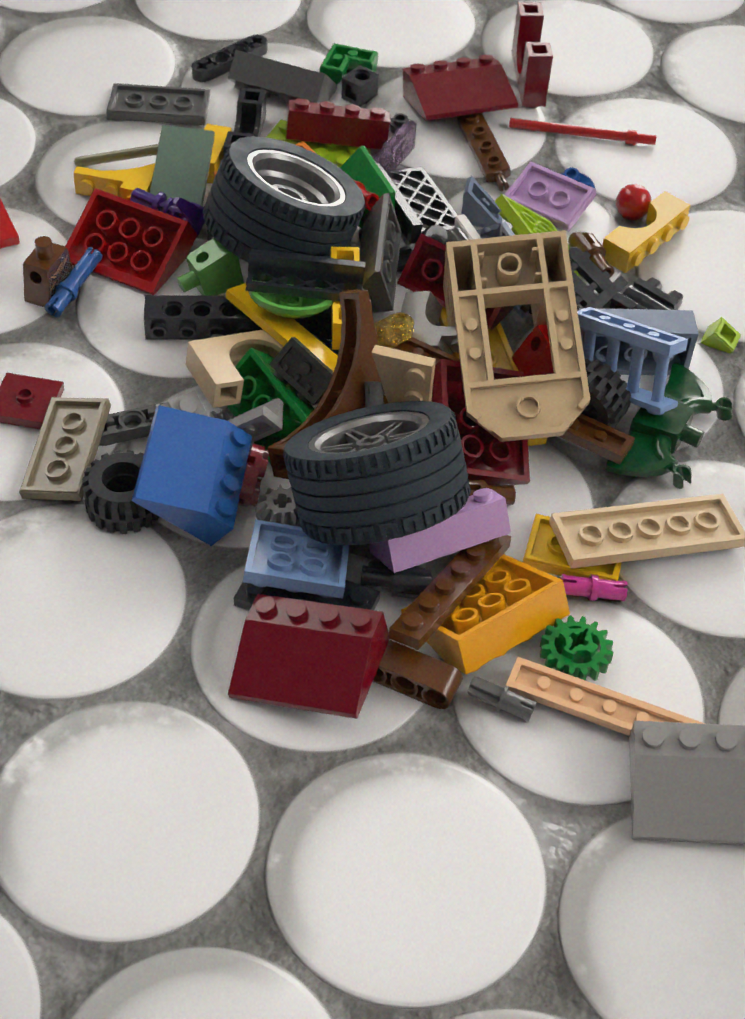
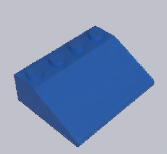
[132,405,252,546]

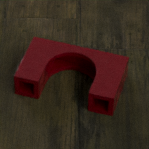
[511,2,553,108]

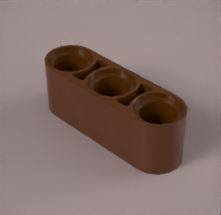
[373,640,463,709]

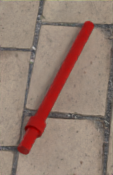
[509,118,657,145]

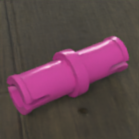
[560,574,628,602]

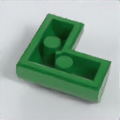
[319,43,378,85]

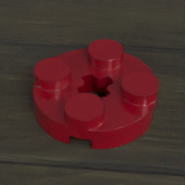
[238,443,269,507]

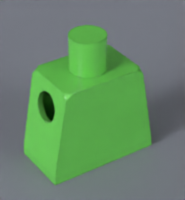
[177,238,244,295]

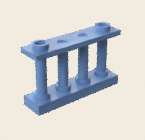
[578,307,688,415]

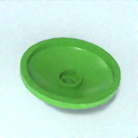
[248,280,334,319]

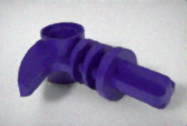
[130,188,205,238]

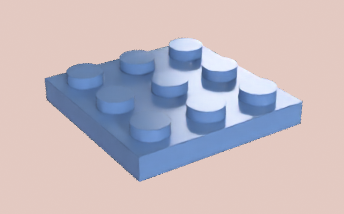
[243,519,349,599]

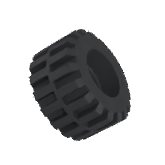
[581,359,631,429]
[82,450,160,534]

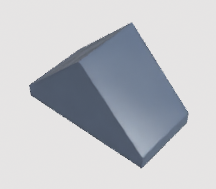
[461,176,502,228]

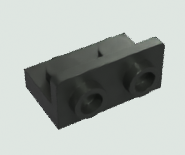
[269,337,333,405]

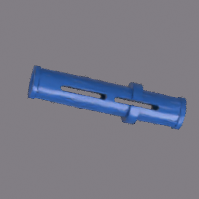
[45,247,103,318]

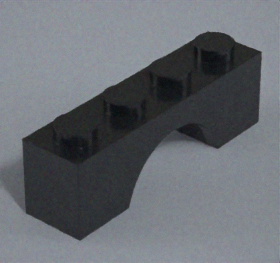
[223,87,266,154]

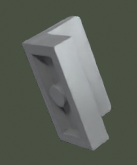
[228,398,283,443]

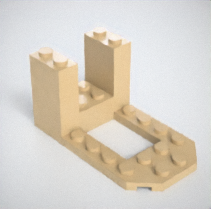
[443,230,590,442]

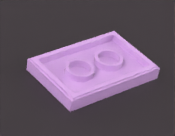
[505,161,596,232]

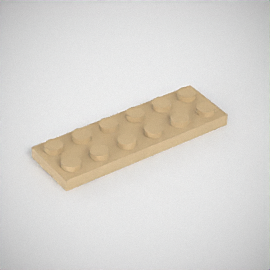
[549,494,745,569]

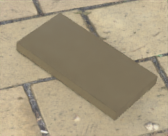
[19,397,111,501]

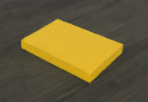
[523,514,622,581]

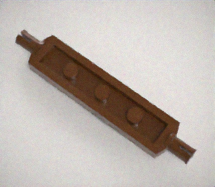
[457,113,511,191]

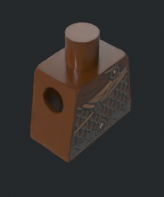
[23,236,73,307]

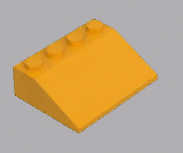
[401,554,570,675]

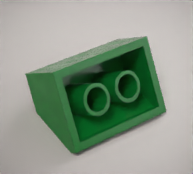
[340,146,395,229]

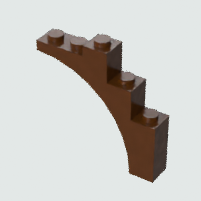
[267,290,381,479]

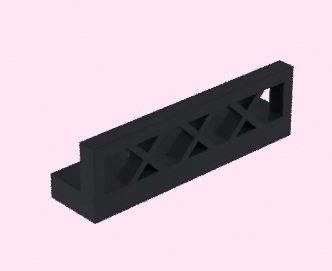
[245,249,365,301]

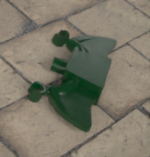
[605,363,732,489]

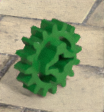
[539,615,614,681]

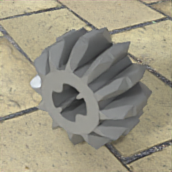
[255,485,301,527]

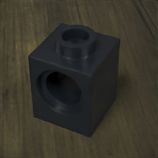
[341,65,379,107]

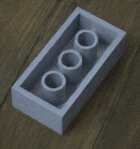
[579,308,699,375]

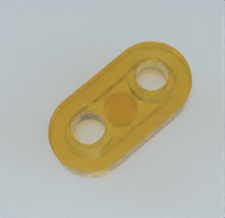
[374,312,414,348]

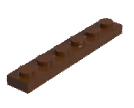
[389,535,511,651]

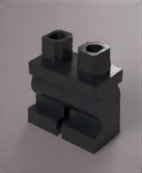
[610,277,683,310]

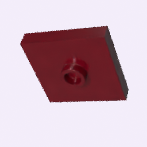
[0,372,64,429]

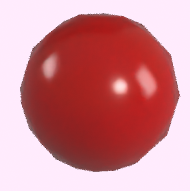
[616,184,652,220]

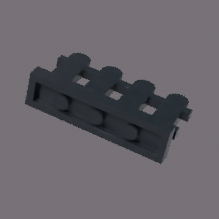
[520,247,628,315]

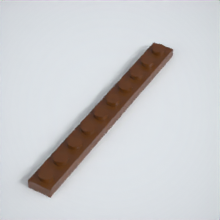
[374,321,635,465]

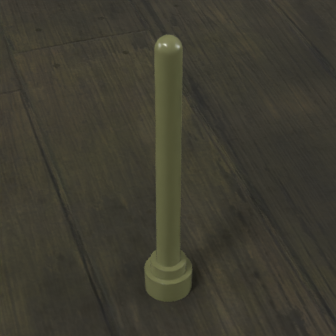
[74,144,159,167]

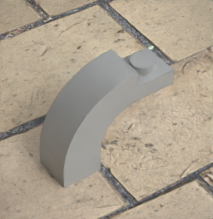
[401,291,459,355]

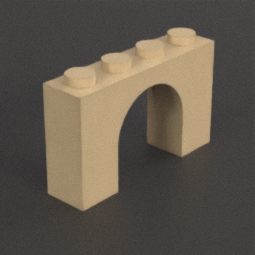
[185,330,283,408]

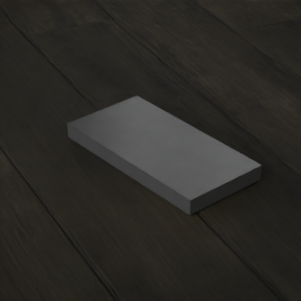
[106,83,211,125]

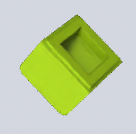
[701,317,741,354]

